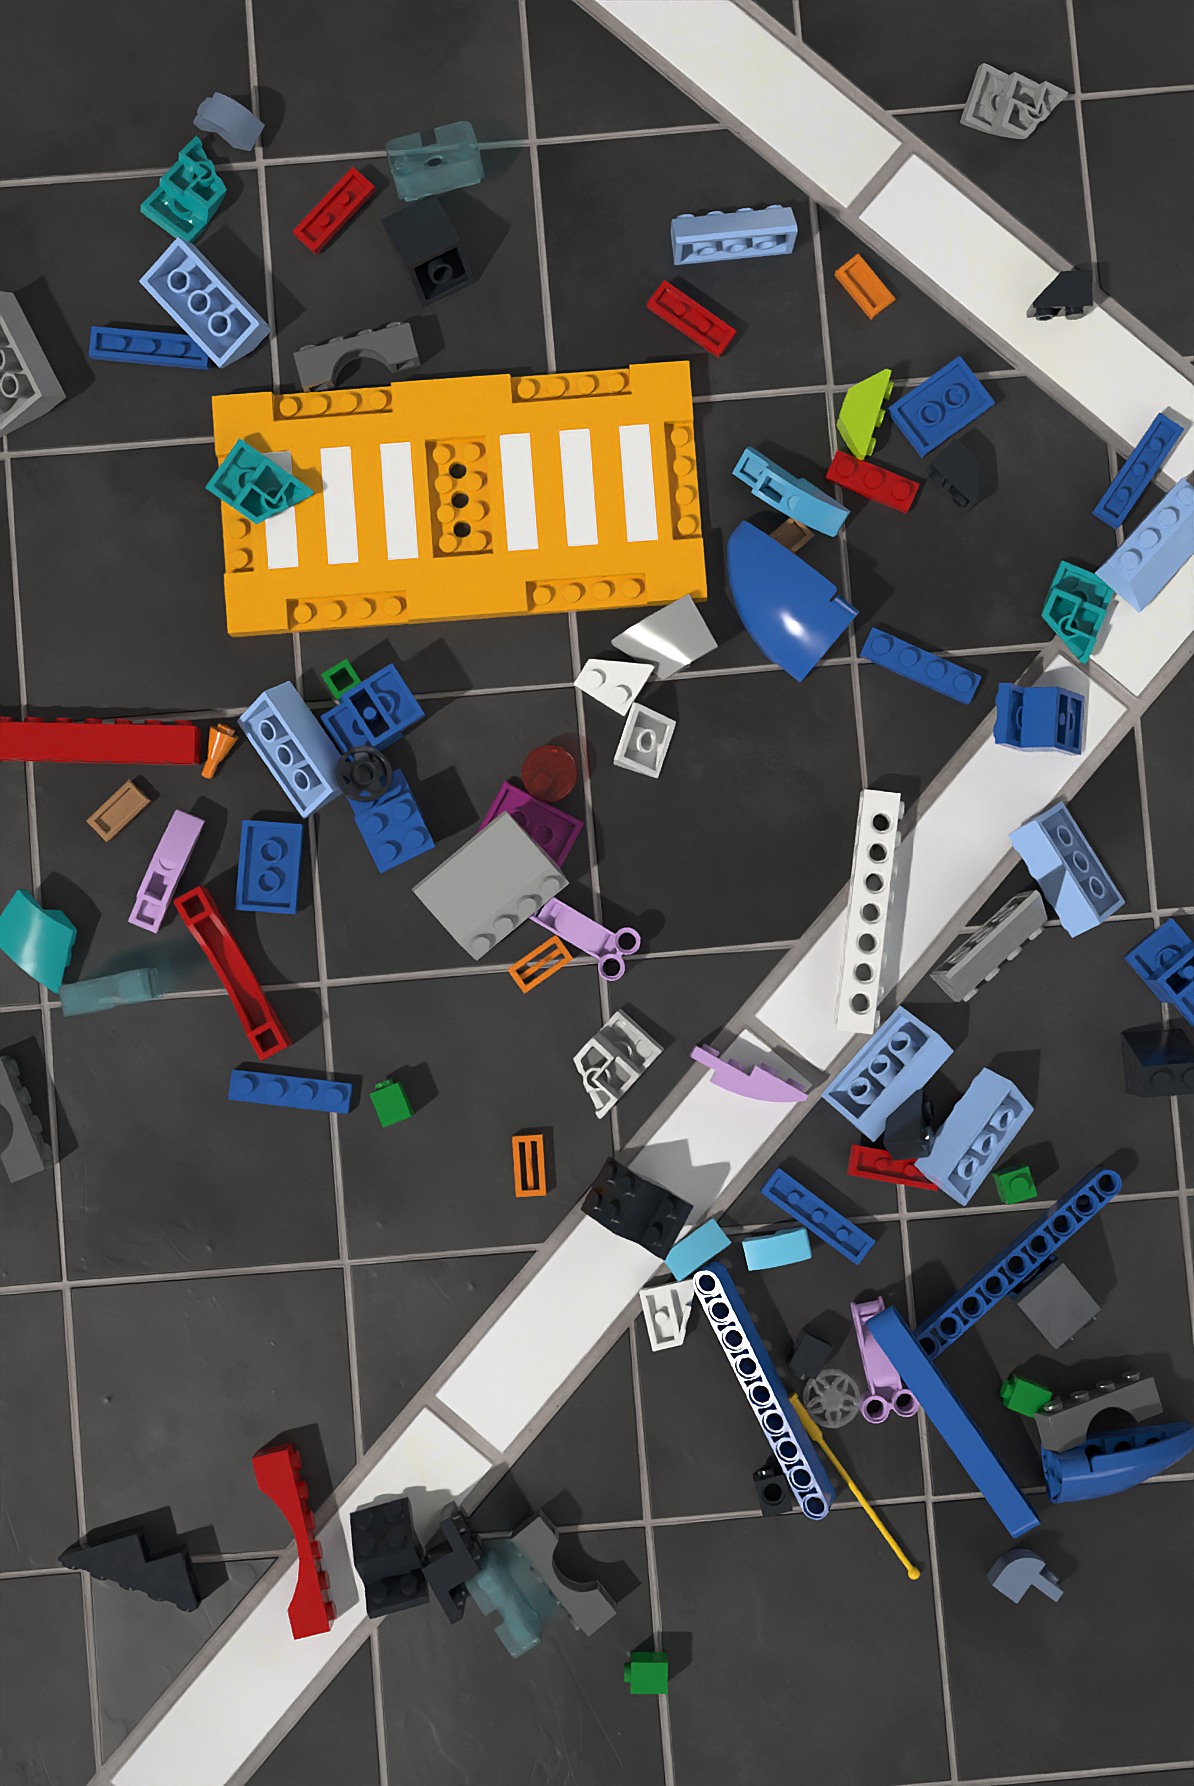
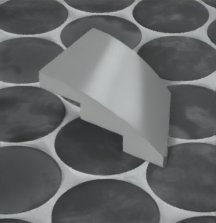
[960,63,1068,139]
[611,594,718,681]
[573,1009,664,1119]

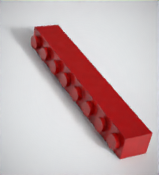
[0,717,201,765]

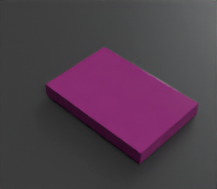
[476,781,584,868]

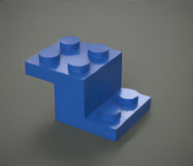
[320,663,426,762]
[993,683,1085,756]
[347,768,436,874]
[1123,918,1194,1027]

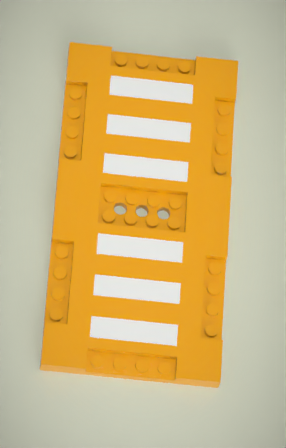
[212,360,707,637]

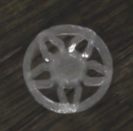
[803,1369,861,1428]

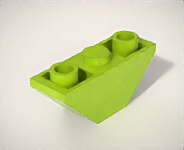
[836,369,894,460]

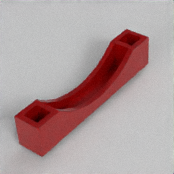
[173,886,293,1061]
[251,1442,337,1640]

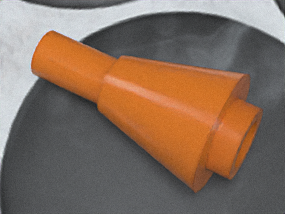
[201,723,239,779]

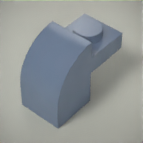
[193,92,265,151]
[986,1549,1064,1603]

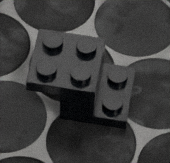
[580,1156,694,1260]
[349,1497,430,1619]
[421,1501,485,1625]

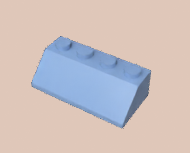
[671,205,798,265]
[139,237,272,368]
[1095,478,1194,613]
[237,681,348,819]
[1008,801,1125,938]
[821,1006,954,1142]
[914,1067,1034,1206]

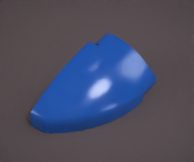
[727,520,859,683]
[1041,1422,1194,1503]

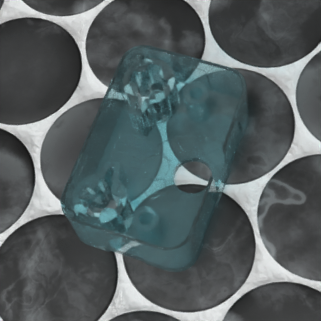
[385,121,485,202]
[58,968,163,1017]
[464,1550,543,1659]

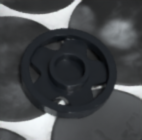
[335,746,392,802]

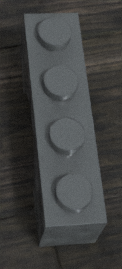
[293,322,421,393]
[0,1055,54,1183]
[1033,1371,1163,1453]
[510,1508,617,1637]

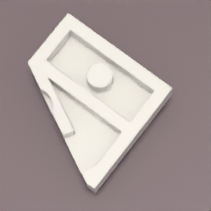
[573,659,655,716]
[639,1277,695,1351]

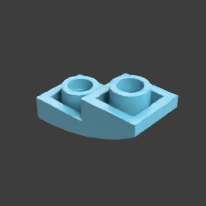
[662,1219,731,1282]
[742,1227,812,1271]

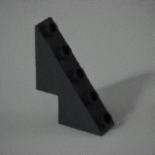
[58,1525,203,1612]

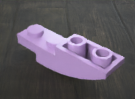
[128,809,205,933]
[689,1044,808,1102]

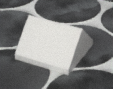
[614,702,676,778]

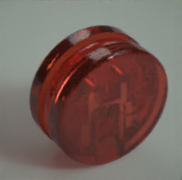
[521,745,577,803]

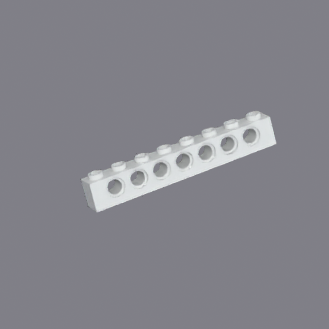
[833,789,904,1035]

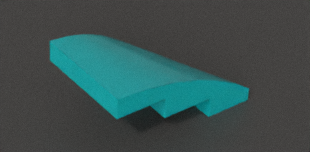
[141,136,227,243]
[205,438,314,524]
[1041,561,1114,664]
[0,889,77,994]

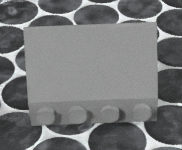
[0,291,66,438]
[412,810,569,961]
[930,890,1048,1002]

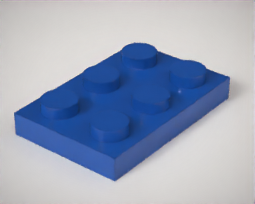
[887,356,995,458]
[235,820,304,915]

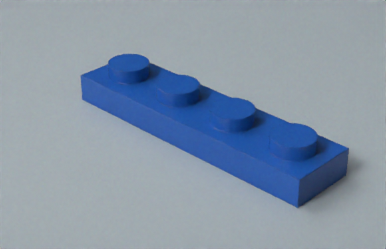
[89,326,211,370]
[1091,412,1184,530]
[859,627,982,705]
[228,1069,353,1114]
[760,1167,876,1266]

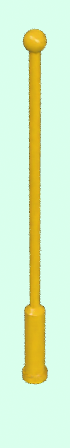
[789,1392,920,1580]

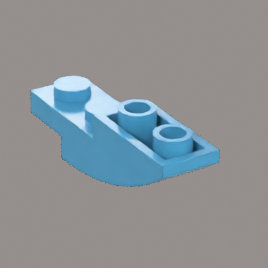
[732,446,851,537]

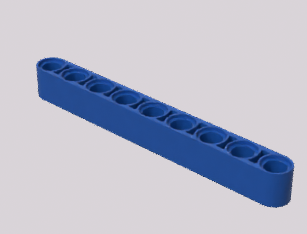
[912,1167,1122,1360]
[693,1261,836,1520]
[866,1305,1041,1539]

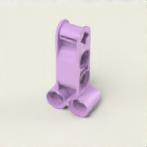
[528,897,640,981]
[851,1296,919,1423]

